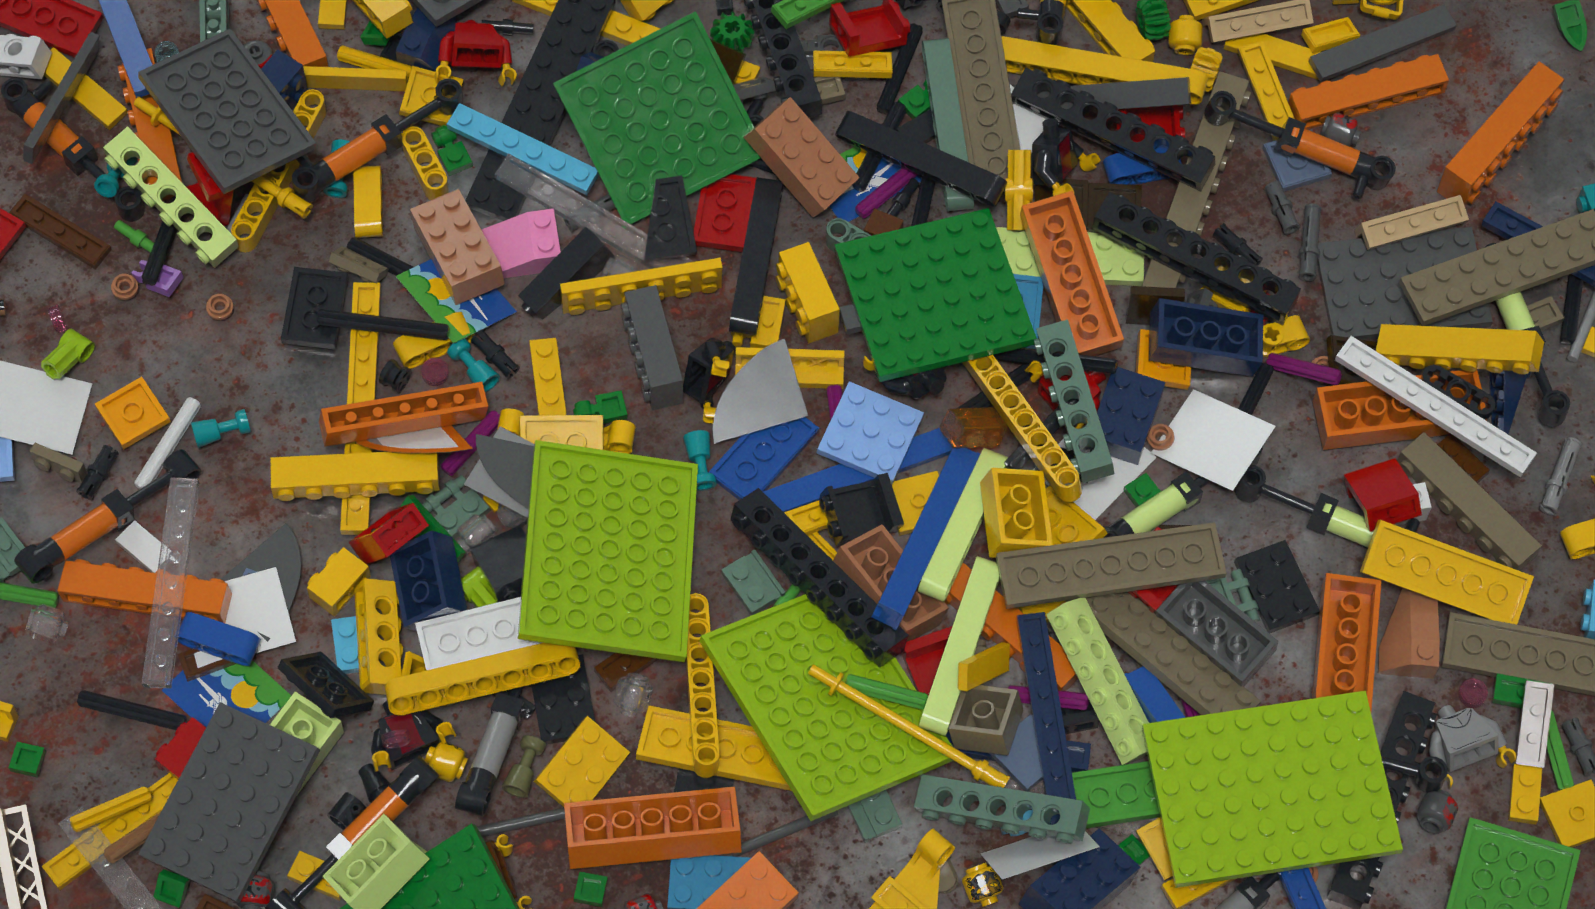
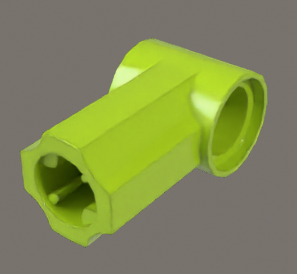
[41,328,95,380]
[461,566,497,608]

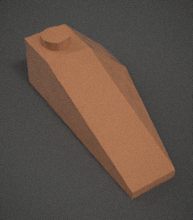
[1378,588,1440,679]

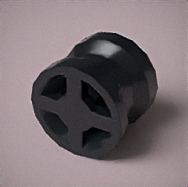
[379,359,412,393]

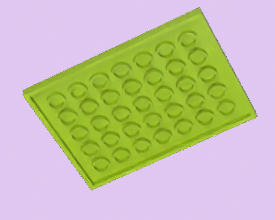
[517,440,698,662]
[699,594,954,821]
[1142,691,1403,888]

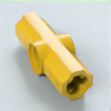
[1005,150,1033,230]

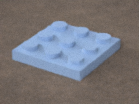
[817,381,924,484]

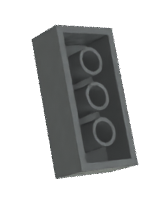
[621,285,683,410]
[1155,581,1278,686]

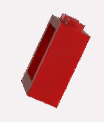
[349,503,429,564]

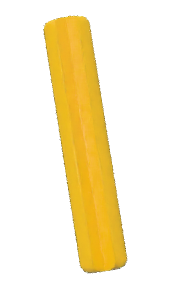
[337,46,412,79]
[70,787,152,832]

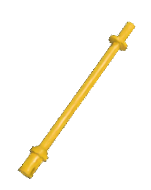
[134,97,313,219]
[808,664,1010,788]

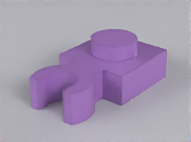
[132,260,184,297]

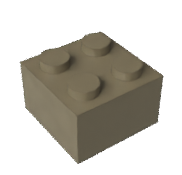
[948,685,1023,755]

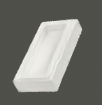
[115,520,176,573]

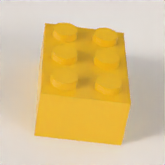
[775,242,840,344]
[980,468,1053,558]

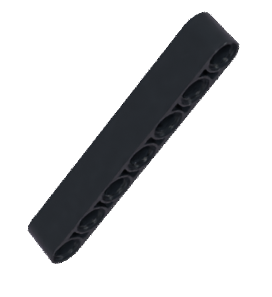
[835,111,1007,207]
[729,177,783,335]

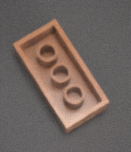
[744,97,860,217]
[410,189,505,305]
[833,524,949,641]

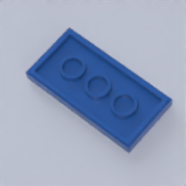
[709,417,820,500]

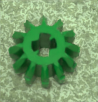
[1135,0,1171,41]
[710,11,754,53]

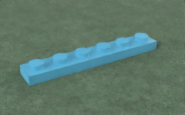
[446,103,599,195]

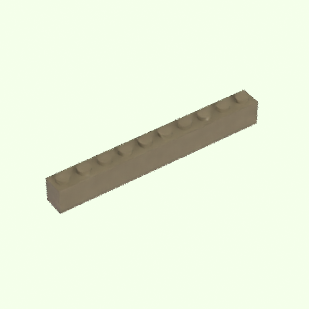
[1142,71,1251,288]

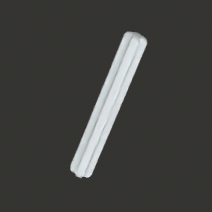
[134,397,201,489]

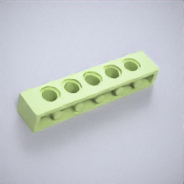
[103,126,238,268]
[1046,598,1149,765]

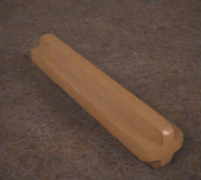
[103,812,161,863]

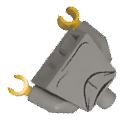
[1429,705,1516,790]

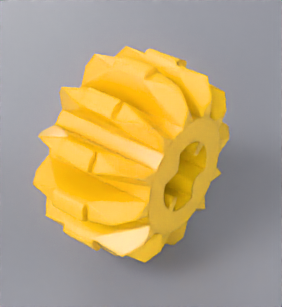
[1190,47,1223,92]

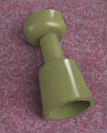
[502,735,546,798]

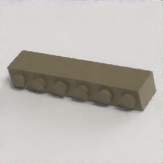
[1397,432,1542,571]

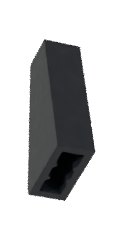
[518,227,616,320]

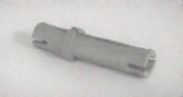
[1540,437,1582,515]

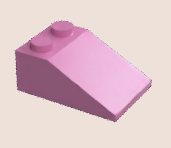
[481,208,561,278]

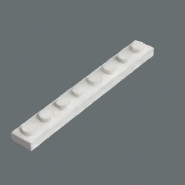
[1335,336,1537,478]

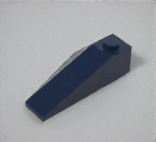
[396,7,457,72]
[1489,370,1530,462]

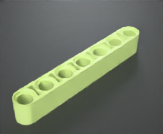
[918,448,1008,602]
[919,556,1000,736]

